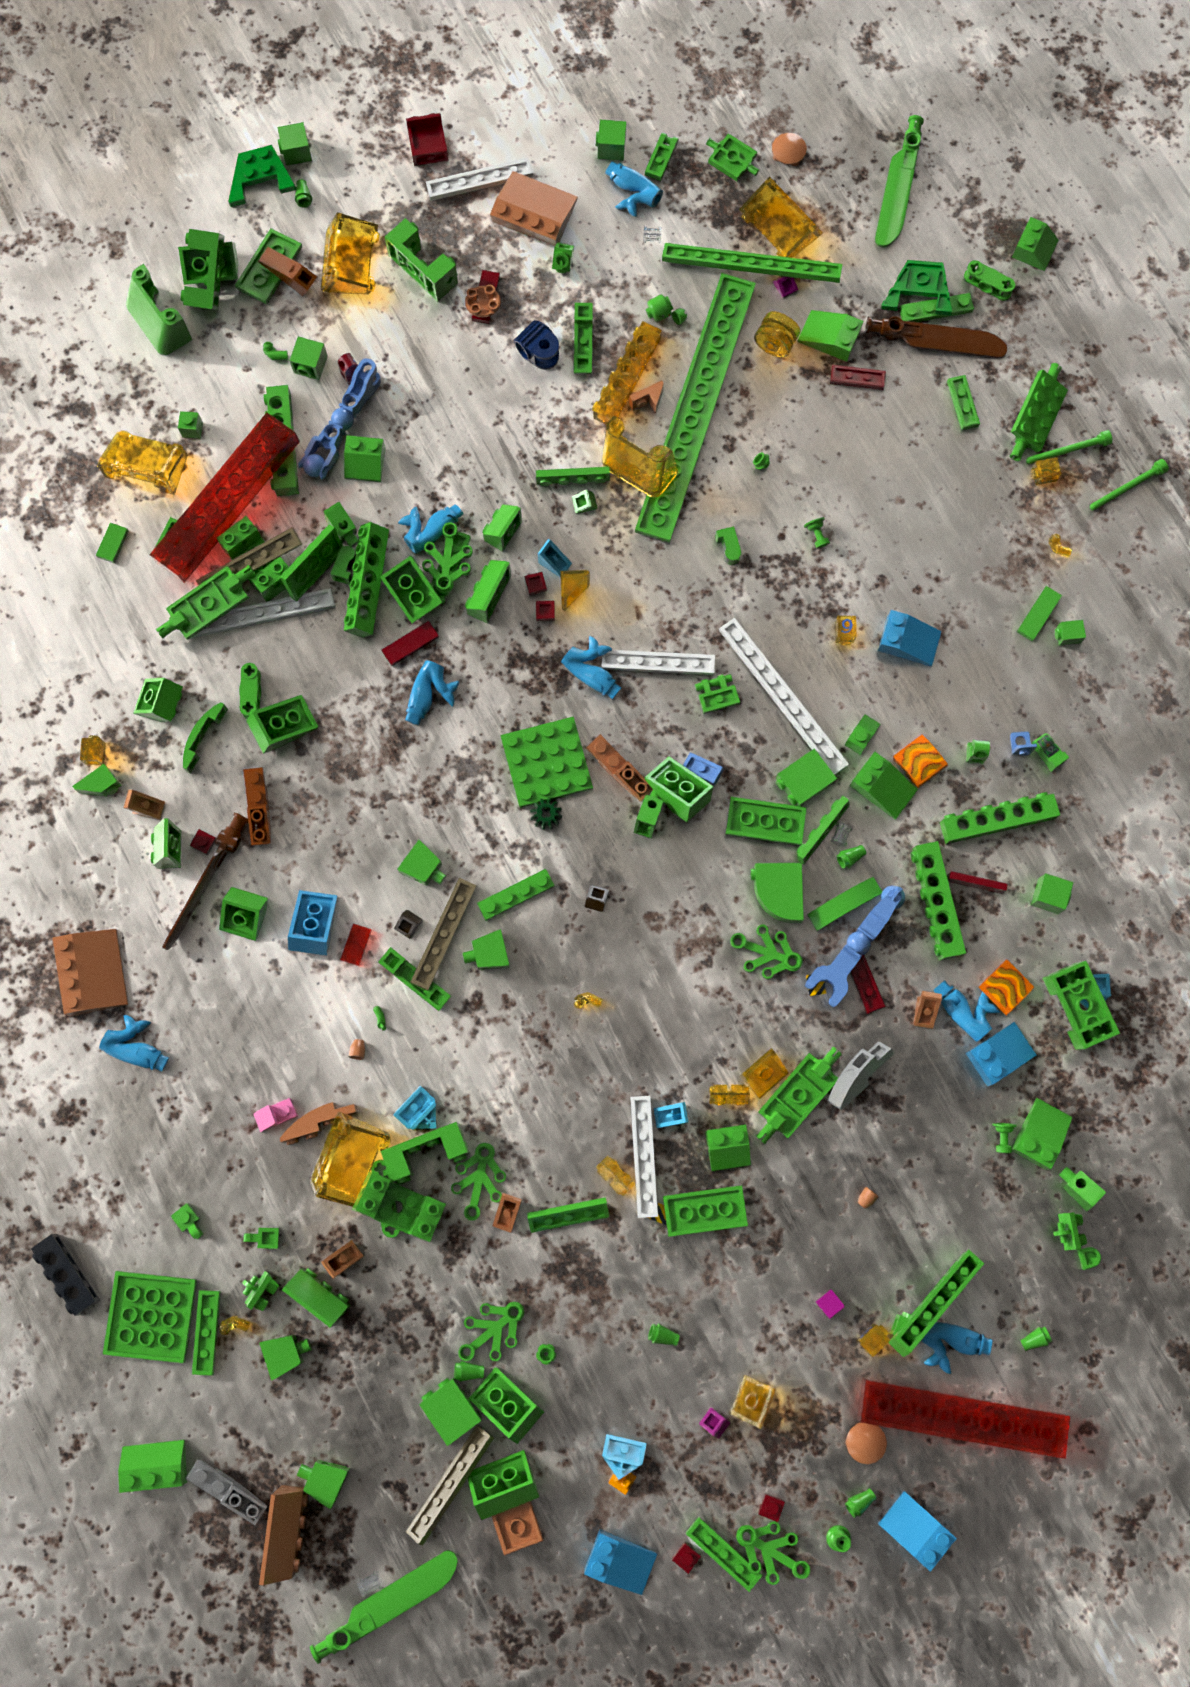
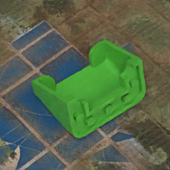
[126,264,193,355]

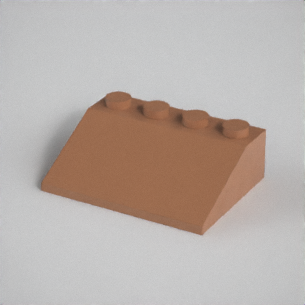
[490,171,578,246]
[52,929,129,1017]
[259,1485,309,1585]

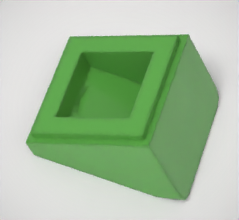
[572,490,598,514]

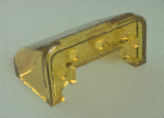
[739,176,823,258]
[321,212,380,295]
[601,416,678,497]
[97,430,188,495]
[310,1112,391,1207]

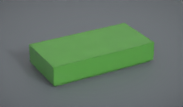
[96,523,129,563]

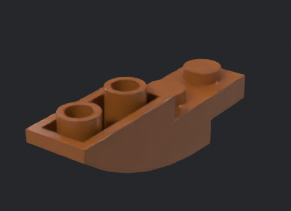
[243,767,271,846]

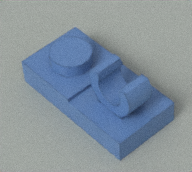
[683,752,724,786]

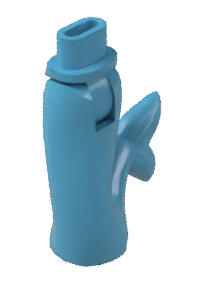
[605,161,663,217]
[398,504,464,554]
[561,636,621,699]
[405,660,459,726]
[933,980,1000,1042]
[99,1015,169,1072]
[921,1322,993,1374]

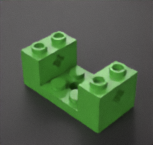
[385,218,458,302]
[181,229,225,310]
[216,516,289,602]
[1042,961,1120,1050]
[381,1122,470,1184]
[352,1172,446,1242]

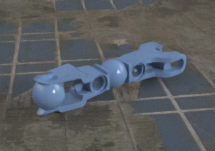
[298,358,381,480]
[805,885,905,1008]

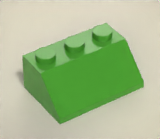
[178,241,238,285]
[465,560,511,623]
[282,1268,351,1328]
[118,1439,187,1493]
[468,1450,539,1520]

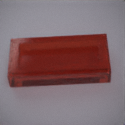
[340,923,372,966]

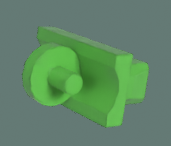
[1053,1212,1087,1250]
[242,1271,279,1311]

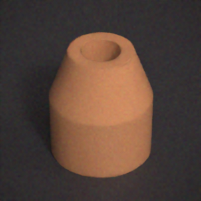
[348,1039,366,1060]
[858,1187,879,1209]

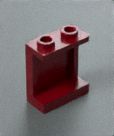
[406,113,449,166]

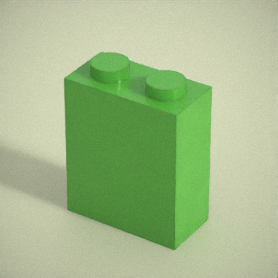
[776,748,837,806]
[419,1377,482,1446]

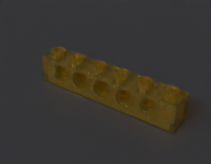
[592,321,662,428]

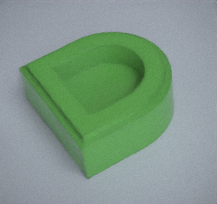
[1077,1247,1101,1270]

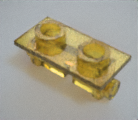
[709,1084,750,1106]
[595,1155,635,1196]

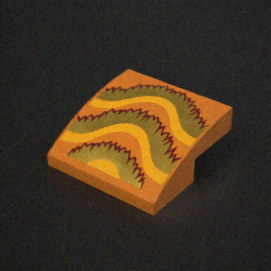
[893,735,948,788]
[979,959,1034,1015]

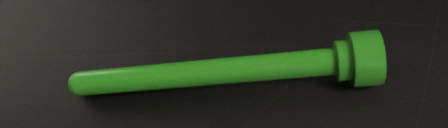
[1026,430,1113,464]
[1090,459,1169,510]

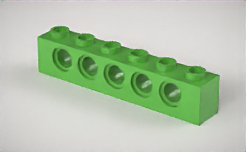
[264,385,299,496]
[344,522,389,637]
[940,792,1060,844]
[911,841,966,961]
[888,1250,984,1357]

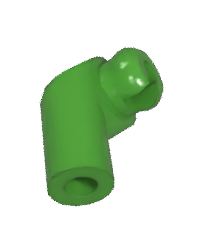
[263,342,288,360]

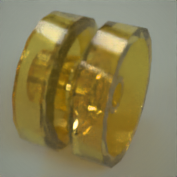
[754,311,801,358]

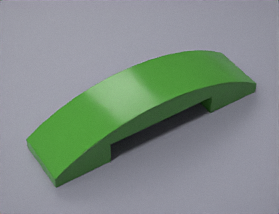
[574,303,593,374]
[183,702,228,774]
[807,877,882,931]
[378,947,451,1011]

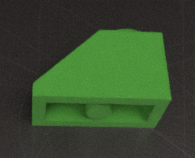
[845,714,881,755]
[72,764,122,797]

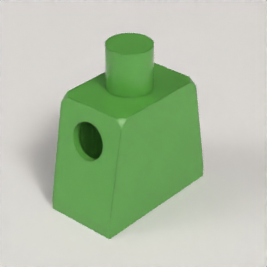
[323,502,358,547]
[633,790,664,839]
[397,840,447,886]
[463,929,510,970]
[1059,1167,1106,1211]
[259,1335,312,1381]
[297,1460,350,1509]

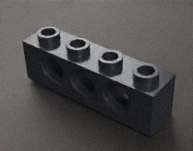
[31,1234,100,1316]

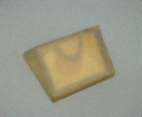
[560,570,590,611]
[740,1048,789,1099]
[729,1374,776,1429]

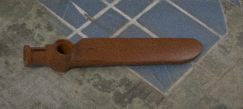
[865,316,1007,358]
[162,812,248,950]

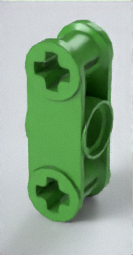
[964,260,1015,301]
[239,663,261,719]

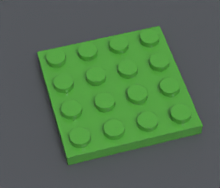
[500,716,593,808]
[103,1271,197,1363]

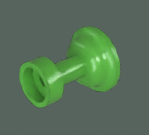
[804,517,830,549]
[992,1123,1017,1153]
[826,1525,851,1552]

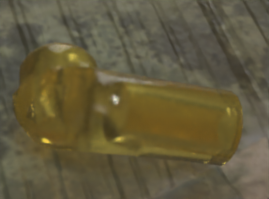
[1048,533,1072,557]
[573,992,603,1009]
[219,1316,251,1335]

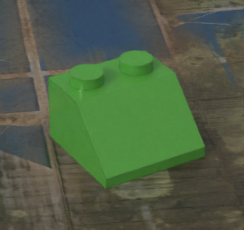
[1012,217,1059,271]
[344,435,386,482]
[482,504,522,552]
[133,678,183,722]
[219,887,268,941]
[705,1125,751,1171]

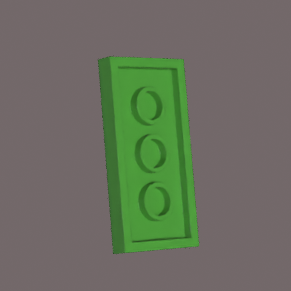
[235,228,302,304]
[280,524,343,602]
[725,797,807,846]
[663,1185,748,1237]

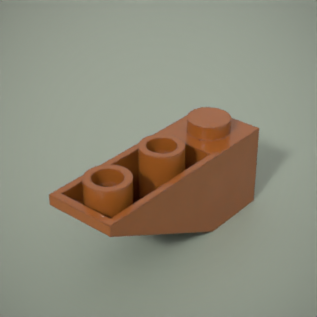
[258,247,317,296]

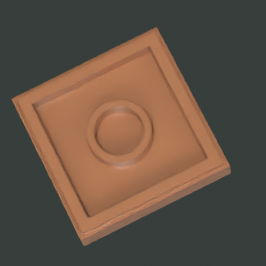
[492,1501,544,1555]

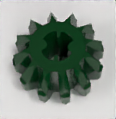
[530,798,562,831]

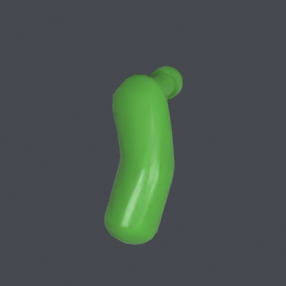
[373,1006,386,1031]

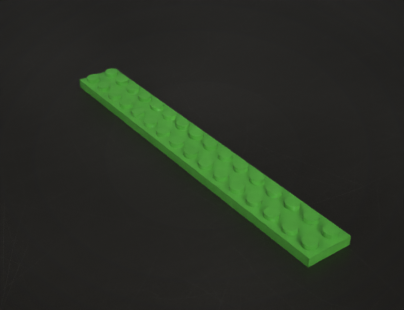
[635,273,756,543]

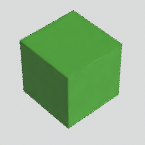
[595,119,626,161]
[277,122,312,166]
[289,336,328,380]
[1031,873,1074,914]

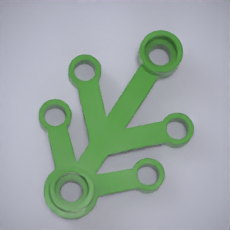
[422,522,473,594]
[730,924,803,979]
[451,1143,506,1221]
[458,1302,524,1361]
[736,1521,810,1585]

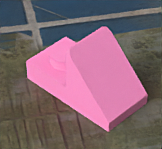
[254,1098,298,1132]

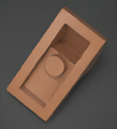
[629,380,664,413]
[124,790,165,820]
[914,991,942,1029]
[492,1193,522,1233]
[321,1240,363,1279]

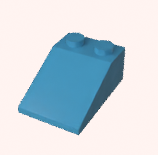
[878,610,942,667]
[288,890,337,956]
[966,1022,1036,1086]
[878,1491,957,1572]
[584,1529,657,1595]

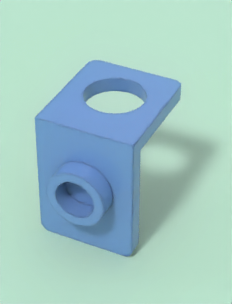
[1010,732,1037,756]

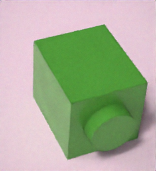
[178,411,203,439]
[1055,620,1086,646]

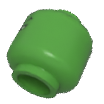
[645,294,673,322]

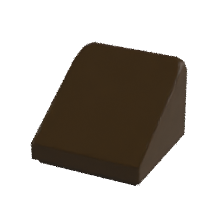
[585,885,609,912]
[394,910,422,939]

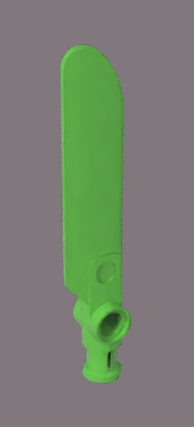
[875,115,924,247]
[310,1550,458,1664]

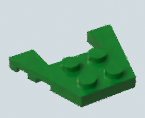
[228,145,297,207]
[881,260,952,316]

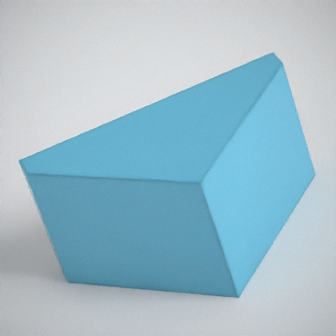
[538,539,572,578]
[654,1102,688,1128]

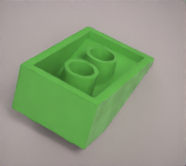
[797,310,864,362]
[380,555,443,624]
[246,695,318,754]
[849,751,918,820]
[645,756,714,822]
[151,818,181,869]
[1012,1098,1072,1170]
[468,1367,544,1444]

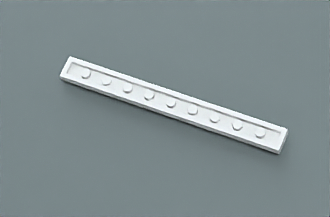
[719,618,849,775]

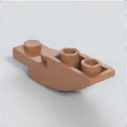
[586,734,653,802]
[280,1102,358,1145]

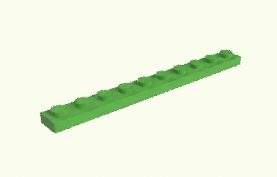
[662,243,843,283]

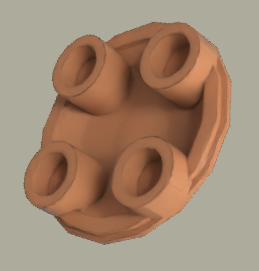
[772,133,807,166]
[465,285,501,317]
[845,1421,887,1464]

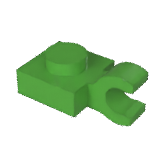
[171,1203,203,1239]
[243,1228,280,1249]

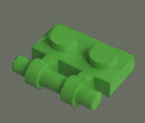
[694,674,740,714]

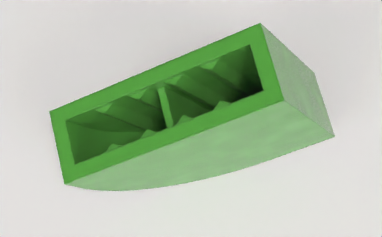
[750,863,804,923]

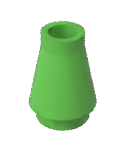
[295,179,313,208]
[837,845,866,869]
[648,1323,680,1346]
[1020,1326,1053,1351]
[454,1361,484,1382]
[845,1488,877,1518]

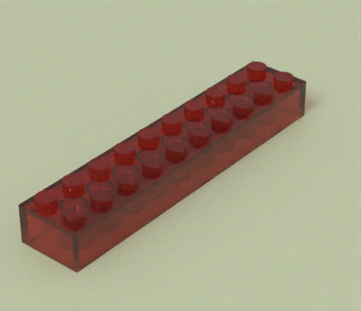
[149,412,300,583]
[857,1378,1070,1459]

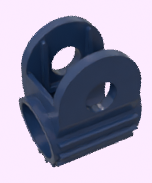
[513,320,559,370]

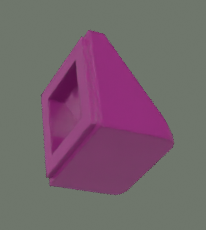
[773,276,799,298]
[815,1289,845,1319]
[699,1407,730,1439]

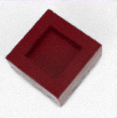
[524,572,547,596]
[536,601,555,621]
[189,829,216,855]
[758,1493,785,1522]
[672,1542,701,1574]

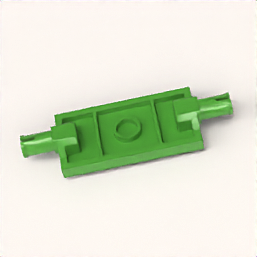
[1010,363,1068,461]
[156,565,256,640]
[756,1047,842,1144]

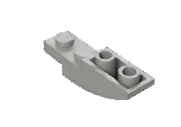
[828,1041,894,1111]
[186,1459,267,1525]

